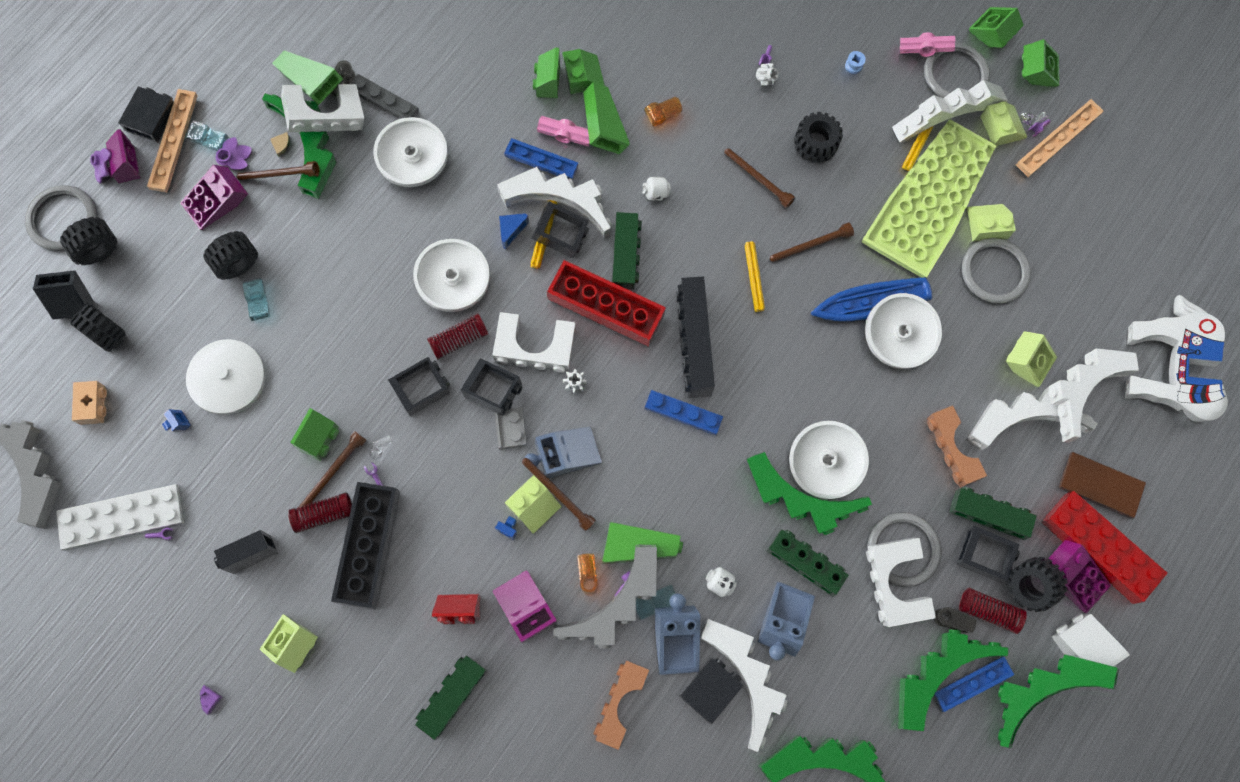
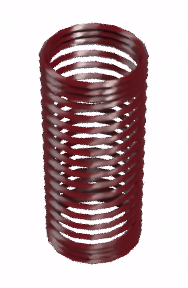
[427,314,489,360]
[288,492,352,534]
[959,587,1027,634]

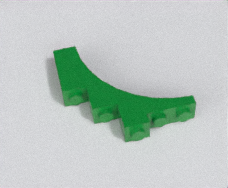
[262,93,337,199]
[747,452,872,535]
[898,630,1008,731]
[998,654,1119,748]
[758,735,889,782]

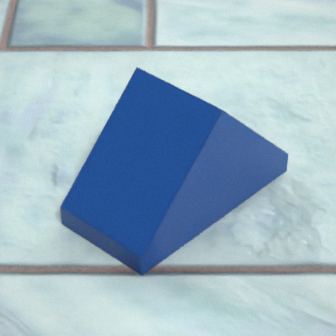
[499,214,529,249]

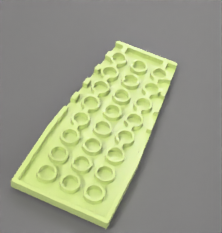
[861,119,996,278]

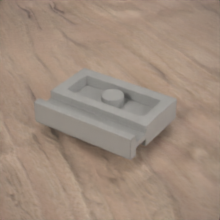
[495,407,527,449]

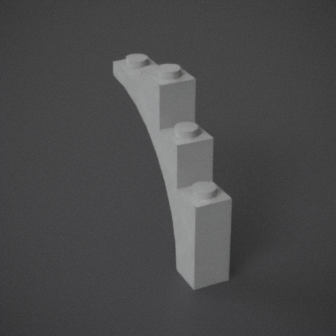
[0,420,61,529]
[553,545,657,648]

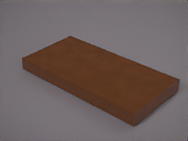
[1058,452,1146,519]

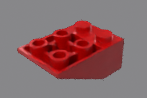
[432,594,481,625]

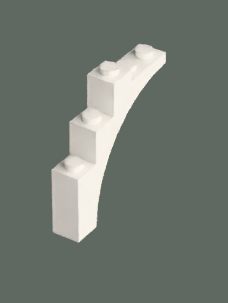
[892,80,1008,143]
[497,167,612,238]
[1049,348,1139,443]
[966,387,1098,450]
[700,619,788,752]

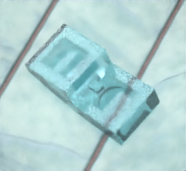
[185,121,229,151]
[243,278,270,321]
[636,585,676,620]

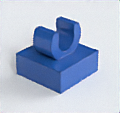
[162,409,191,431]
[495,516,517,540]

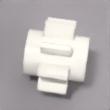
[756,63,778,86]
[563,369,587,394]

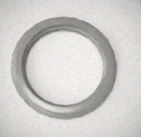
[924,43,990,98]
[25,185,96,250]
[962,238,1031,304]
[867,512,942,587]

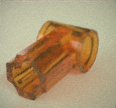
[644,96,683,126]
[577,553,598,595]

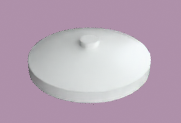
[373,117,448,187]
[413,239,490,312]
[865,293,942,369]
[186,339,266,415]
[789,421,869,499]

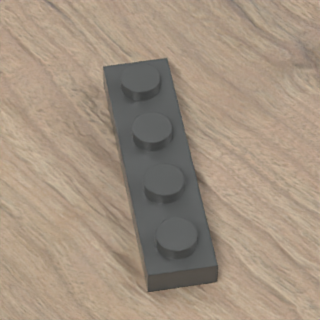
[351,74,419,119]

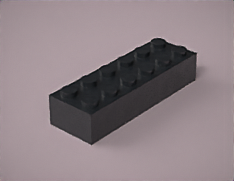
[676,276,715,398]
[331,482,400,610]

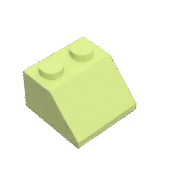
[981,101,1027,146]
[966,204,1016,242]
[1006,331,1057,387]
[505,475,562,534]
[260,614,318,673]

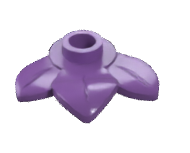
[215,137,252,170]
[90,148,112,184]

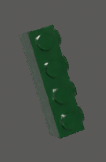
[612,212,642,290]
[949,487,1037,540]
[766,529,849,597]
[415,655,487,740]

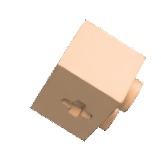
[72,381,107,425]

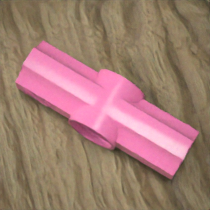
[900,32,955,57]
[537,116,590,147]

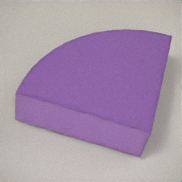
[200,685,222,715]

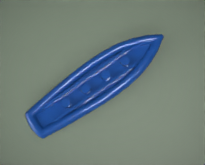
[811,277,932,322]

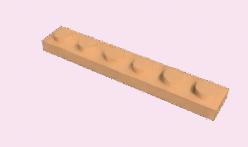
[147,89,198,193]
[1016,99,1104,178]

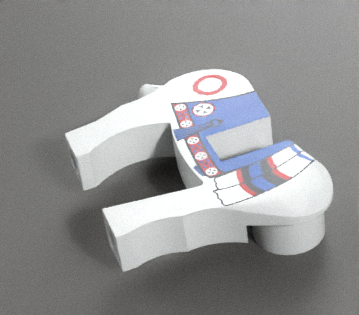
[1125,295,1228,422]

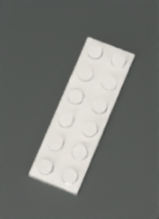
[56,484,184,550]

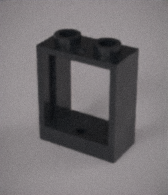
[531,201,589,258]
[388,357,450,416]
[460,358,523,416]
[956,526,1020,583]

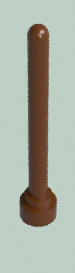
[724,148,796,209]
[236,161,320,180]
[770,222,854,262]
[299,431,367,511]
[522,458,596,531]

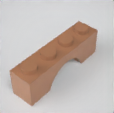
[927,406,987,488]
[593,661,649,750]

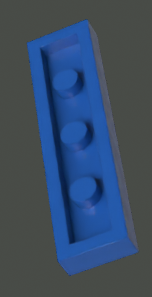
[504,138,578,179]
[644,390,723,435]
[934,656,1014,712]

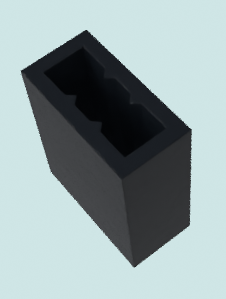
[118,86,174,143]
[33,270,94,320]
[214,530,278,574]
[679,658,744,724]

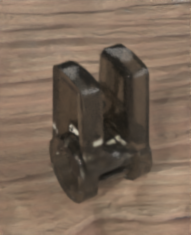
[330,60,355,98]
[934,607,977,633]

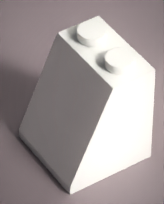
[1051,613,1130,666]

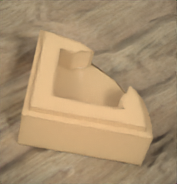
[270,132,290,157]

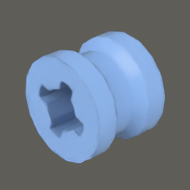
[845,51,866,74]

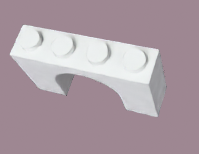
[281,84,364,132]
[493,312,576,373]
[866,537,936,627]

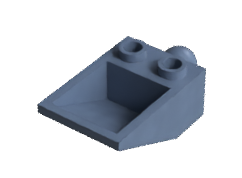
[524,427,602,479]
[757,582,815,661]
[655,593,700,675]

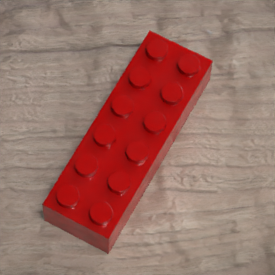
[547,260,666,347]
[1041,491,1168,604]

